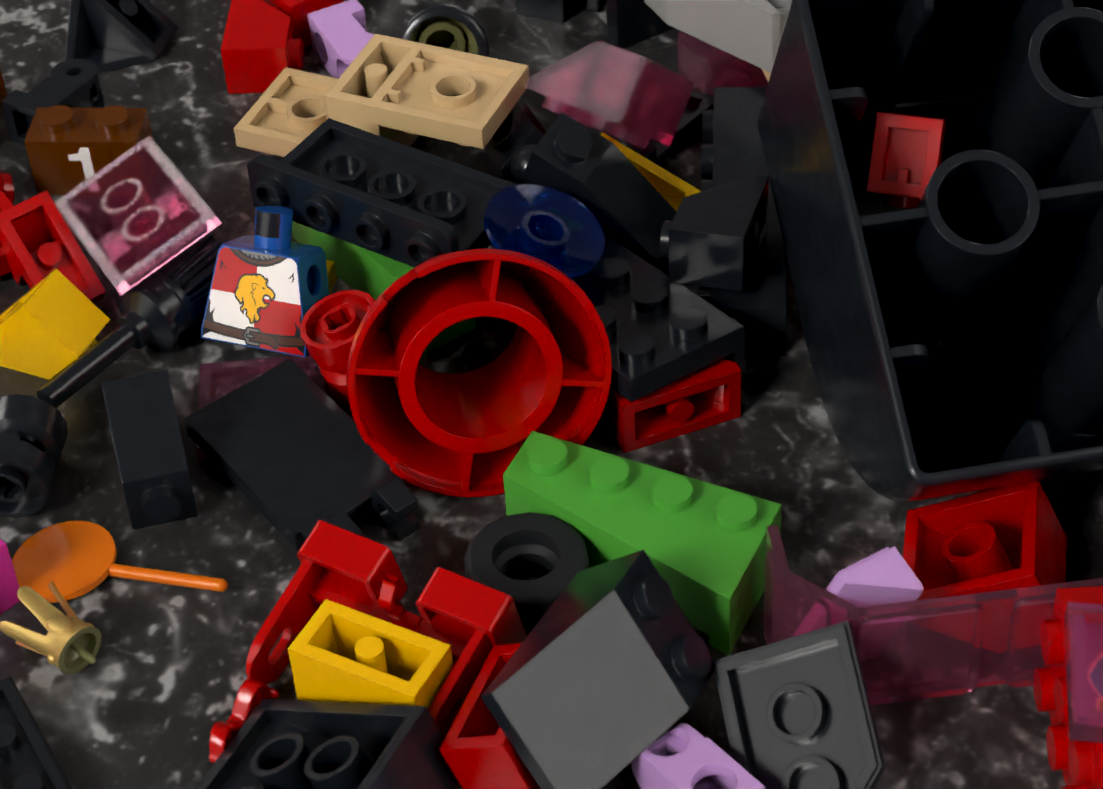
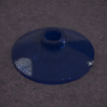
[484,184,605,278]

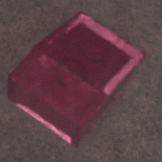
[54,136,222,295]

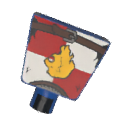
[201,206,329,358]

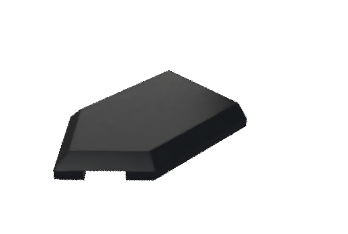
[712,621,886,789]

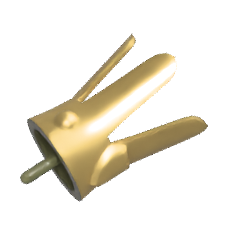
[0,581,102,675]

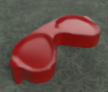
[209,678,279,763]

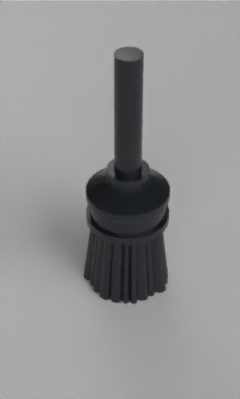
[37,230,222,408]

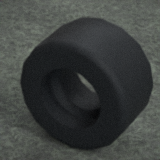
[464,512,589,638]

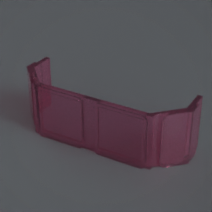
[764,525,1103,706]

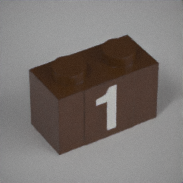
[24,105,158,196]

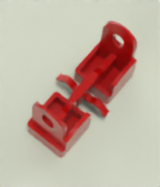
[246,520,527,737]

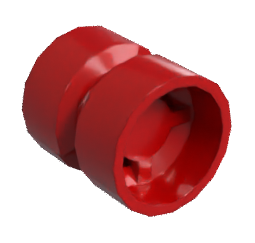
[300,290,375,409]

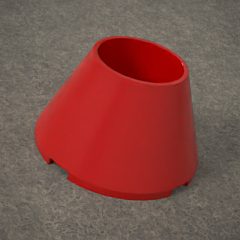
[346,249,612,497]

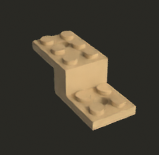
[234,33,530,157]

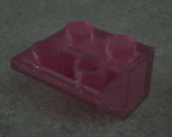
[525,40,695,149]

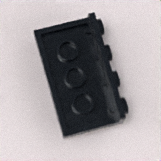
[247,118,528,267]
[531,227,747,402]

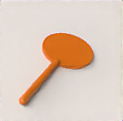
[12,521,228,603]

